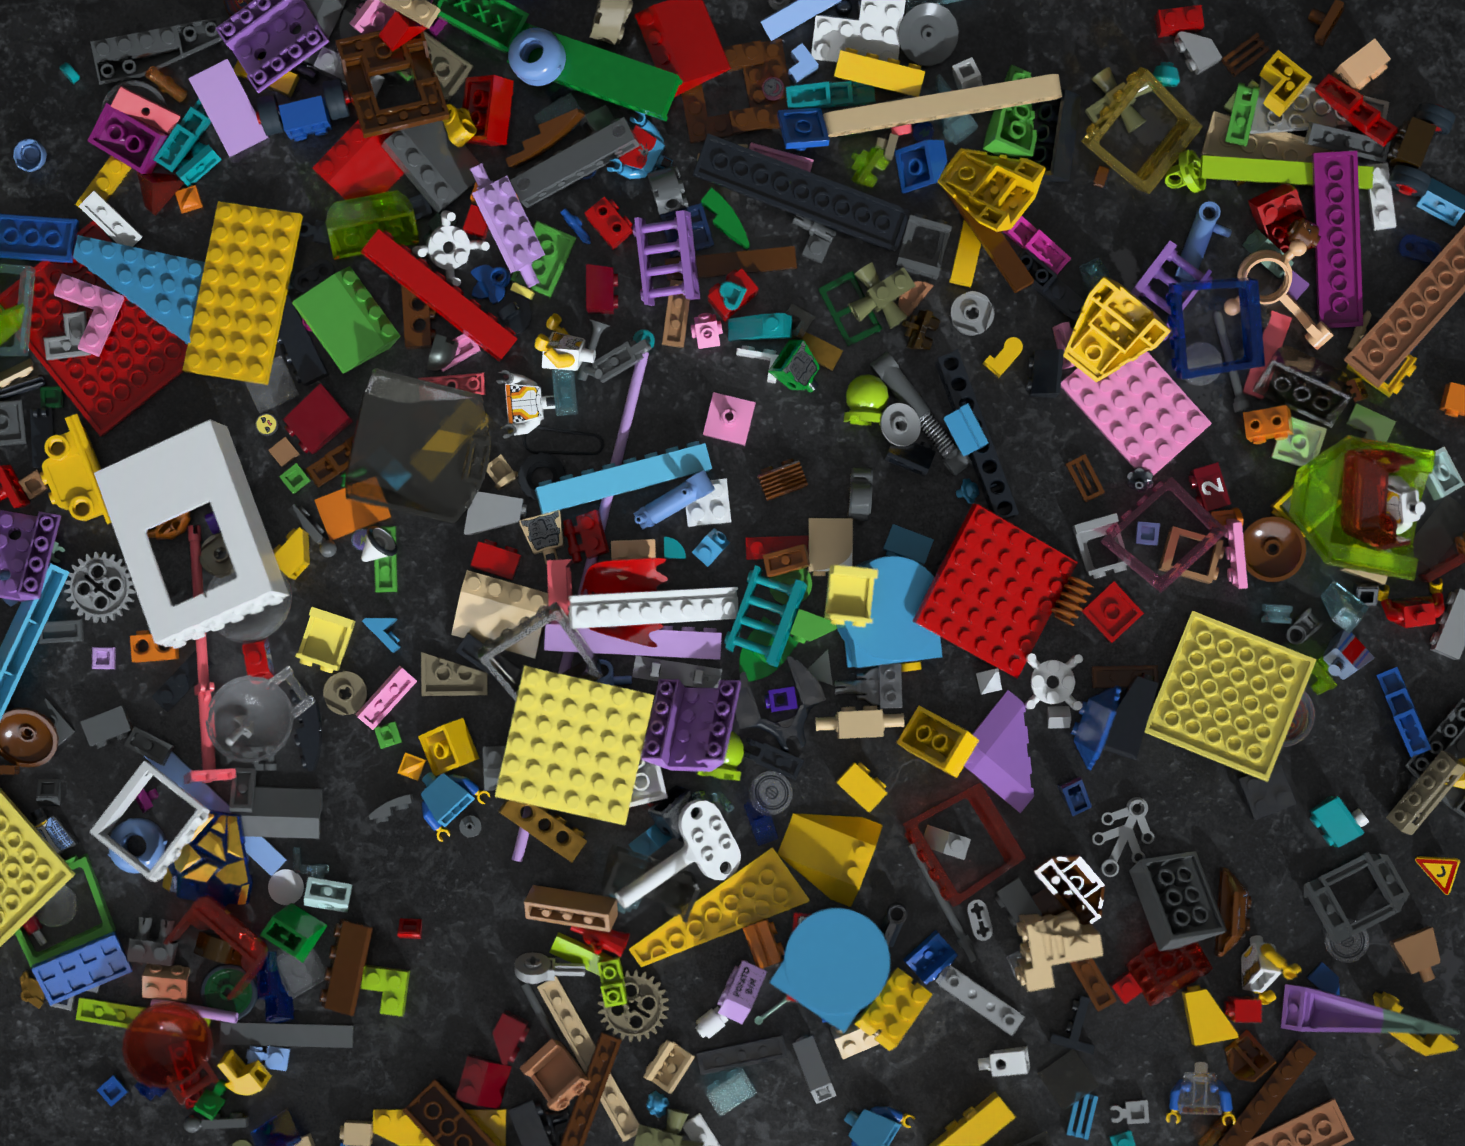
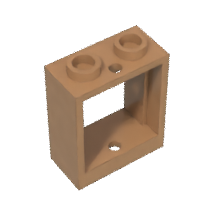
[1158,526,1225,584]

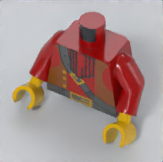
[1377,578,1445,628]

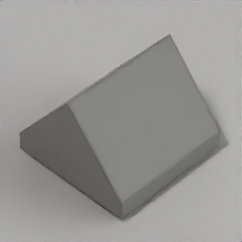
[1047,706,1071,728]

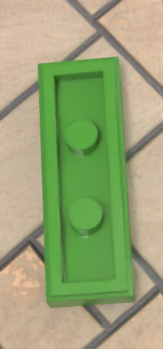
[374,526,398,593]

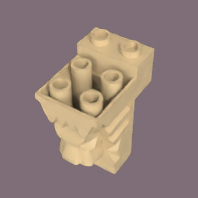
[1015,910,1103,992]

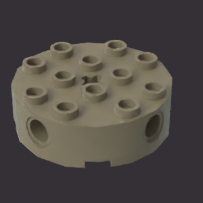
[589,0,633,45]

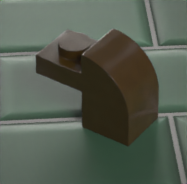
[193,931,249,966]

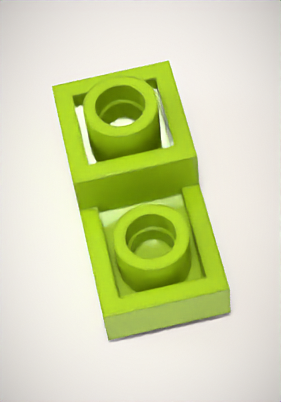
[597,957,627,1008]

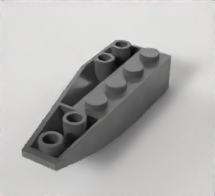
[90,17,222,85]

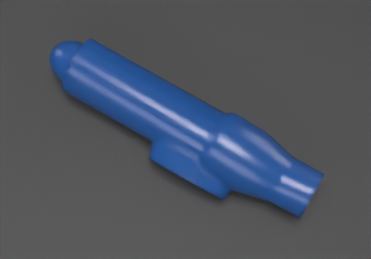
[560,208,591,244]

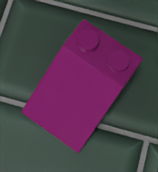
[87,103,169,174]

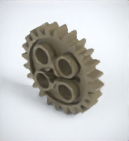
[598,970,669,1042]

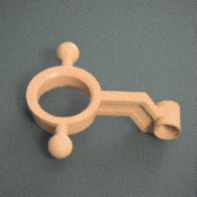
[1224,240,1334,350]

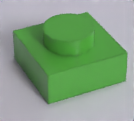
[279,463,311,494]

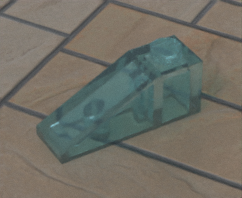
[935,74,978,145]

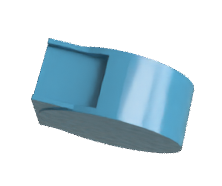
[836,556,942,668]
[770,908,890,1033]

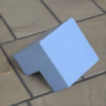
[788,43,818,86]

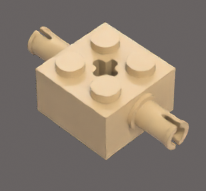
[815,706,904,739]

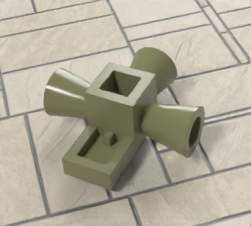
[1085,67,1152,133]
[848,262,916,329]
[634,1108,705,1146]

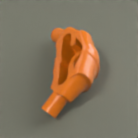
[146,511,191,540]

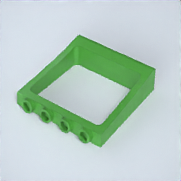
[15,854,116,969]

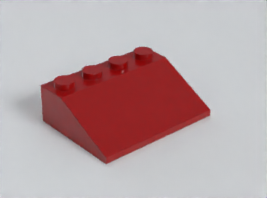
[634,0,731,97]
[313,120,404,217]

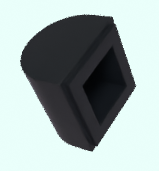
[1353,583,1379,606]

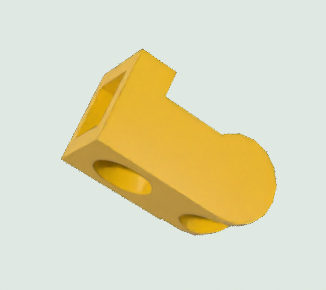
[983,337,1023,377]

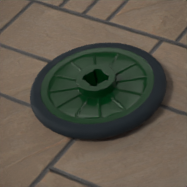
[200,963,258,1020]

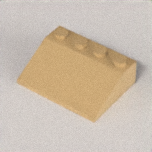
[451,570,549,659]

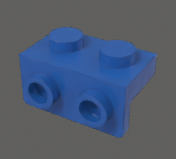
[903,930,958,984]

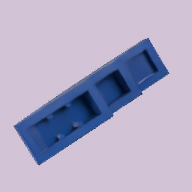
[1377,666,1432,757]

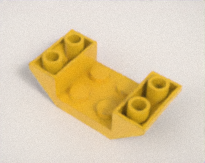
[1373,992,1458,1056]

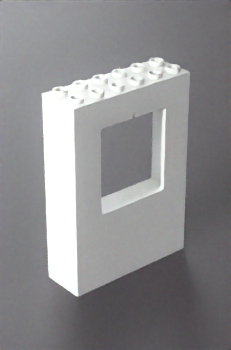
[94,420,289,648]

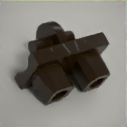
[902,310,940,350]

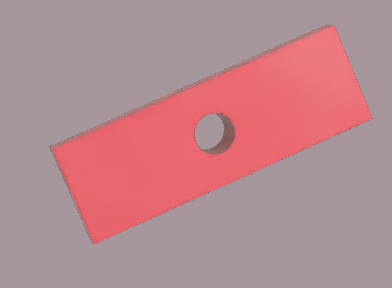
[111,85,181,135]
[418,373,486,400]

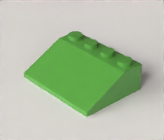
[292,266,401,374]

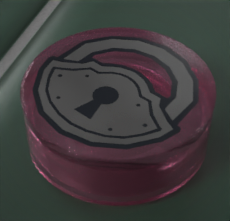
[762,77,784,100]

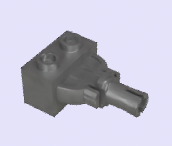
[835,664,902,709]

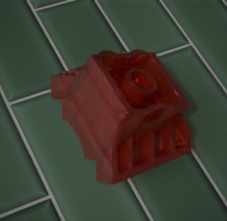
[1126,942,1213,1006]

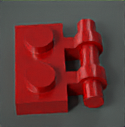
[563,510,609,563]

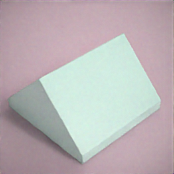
[1414,446,1465,500]

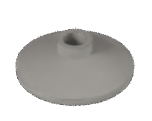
[880,403,921,446]

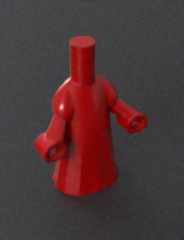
[570,926,630,958]

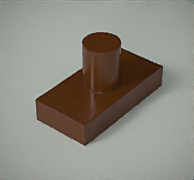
[1308,0,1344,47]

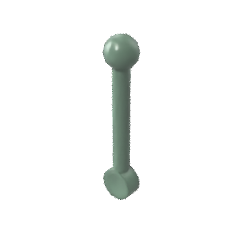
[755,994,791,1025]

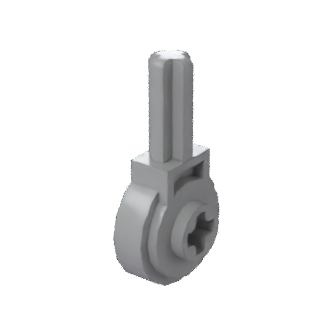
[514,952,585,984]

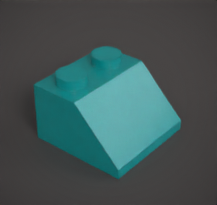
[1309,796,1364,848]

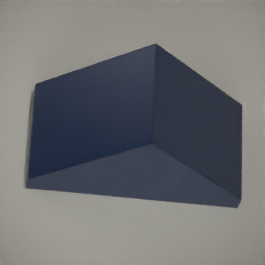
[1058,776,1092,817]

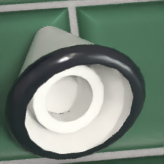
[361,526,397,562]

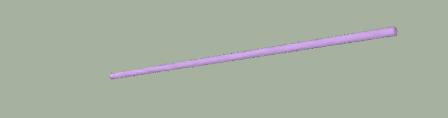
[511,352,649,862]

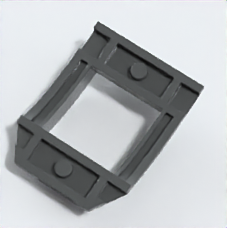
[1304,852,1410,944]

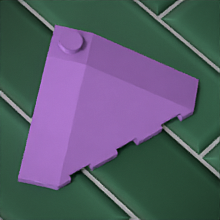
[964,690,1034,813]

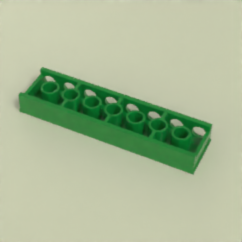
[507,23,683,121]

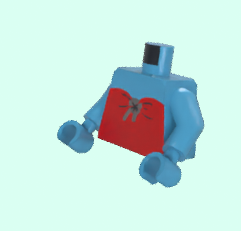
[607,111,673,179]

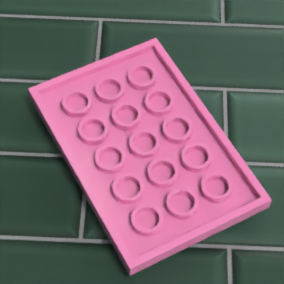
[1061,352,1212,476]

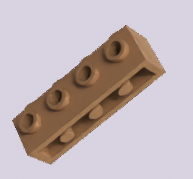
[524,885,618,932]

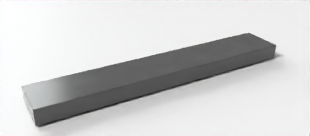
[220,1022,354,1048]

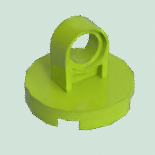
[1165,150,1206,193]

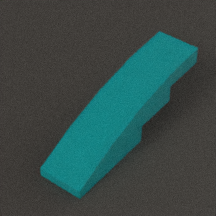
[786,81,876,109]
[153,99,211,172]

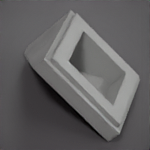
[976,668,1002,695]

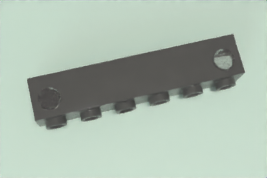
[510,117,641,208]

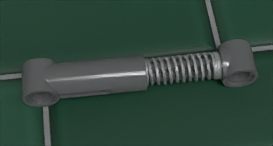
[869,351,972,476]

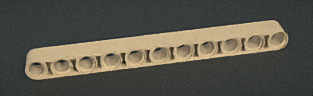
[823,74,1062,137]

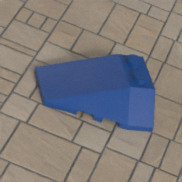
[1071,685,1122,770]

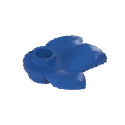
[471,265,511,304]

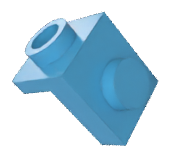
[692,528,730,567]

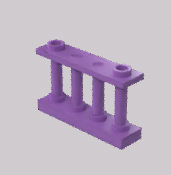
[633,210,700,306]
[1131,241,1213,341]

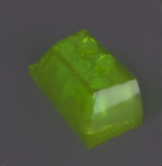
[326,191,420,260]

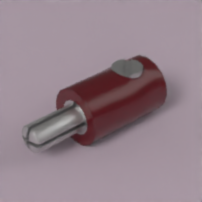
[22,914,47,946]

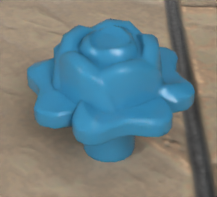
[956,479,979,504]
[647,1091,669,1118]

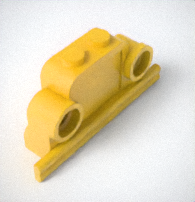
[40,414,112,524]

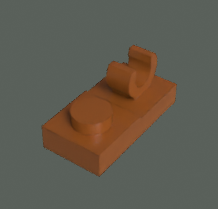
[763,544,810,578]

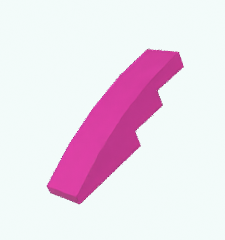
[1003,216,1071,274]

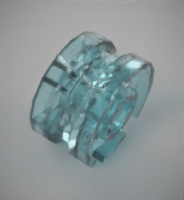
[1261,604,1293,624]

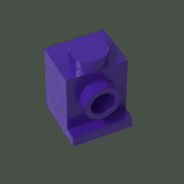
[764,687,798,712]

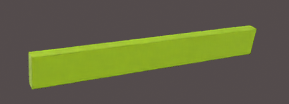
[1200,155,1373,189]

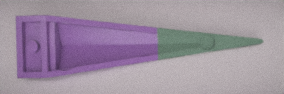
[1281,984,1460,1034]

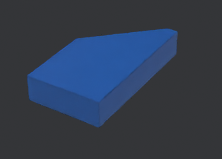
[1307,962,1340,995]

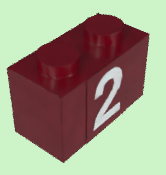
[1188,462,1231,513]

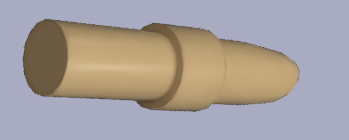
[1347,311,1371,350]

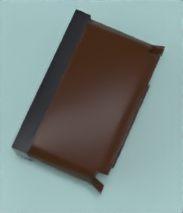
[1093,164,1112,189]

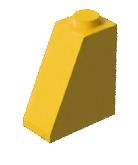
[1182,985,1238,1046]

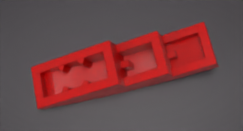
[1315,74,1398,147]

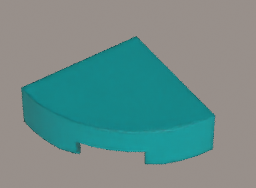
[664,537,686,559]

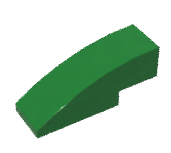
[701,187,750,251]

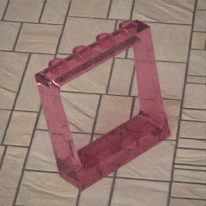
[1101,477,1228,593]

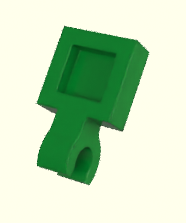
[193,1079,227,1121]

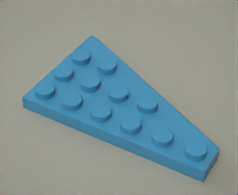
[73,235,205,345]

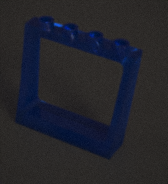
[1166,277,1265,380]

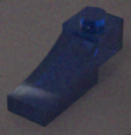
[256,951,294,1023]

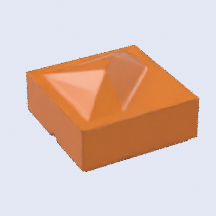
[175,185,203,213]

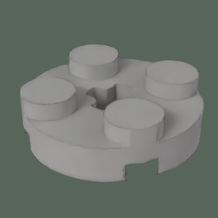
[950,291,994,336]

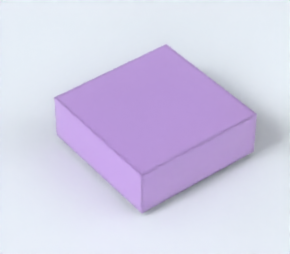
[92,647,116,669]

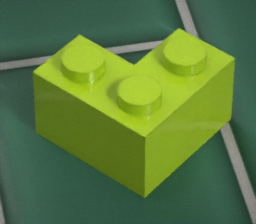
[361,965,410,1016]

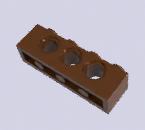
[401,258,436,349]

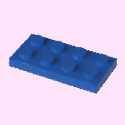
[32,931,133,1006]

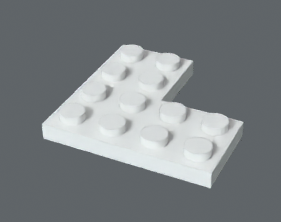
[811,0,906,62]

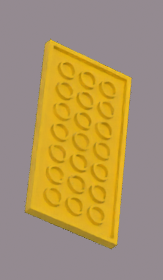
[183,201,303,385]

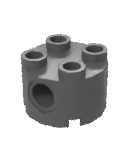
[648,165,689,215]

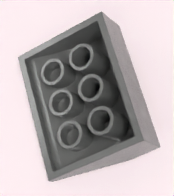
[382,121,488,213]
[1129,851,1227,951]

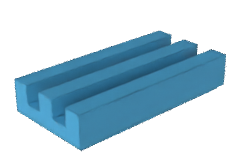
[1066,1091,1098,1140]

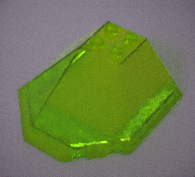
[1289,435,1436,581]

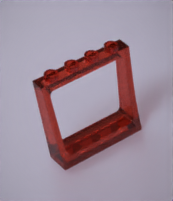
[903,783,1026,907]

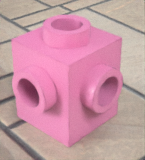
[691,313,723,349]

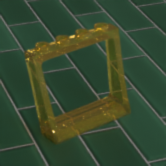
[1081,67,1203,194]

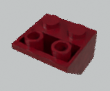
[493,1010,530,1065]

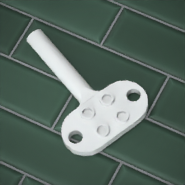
[615,799,741,908]

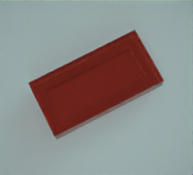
[1419,553,1465,582]

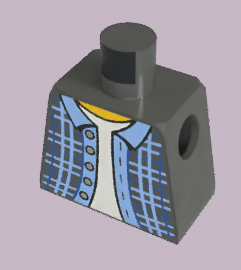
[30,808,80,854]

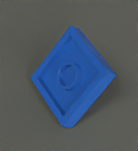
[777,108,829,151]

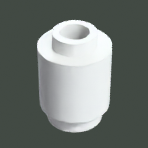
[695,1006,728,1038]

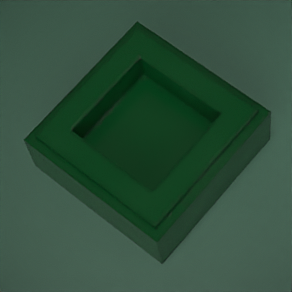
[40,386,64,409]

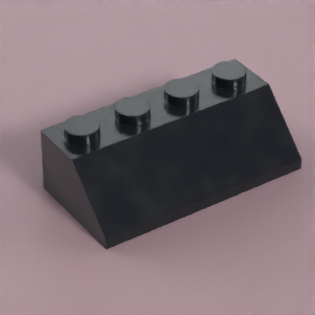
[1022,89,1082,182]

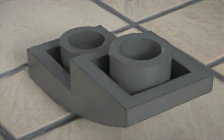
[369,794,414,823]

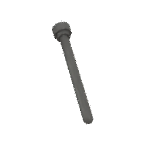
[1213,310,1252,413]

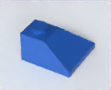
[895,140,947,193]

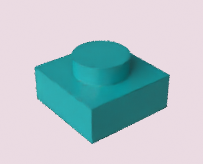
[1109,1130,1136,1146]

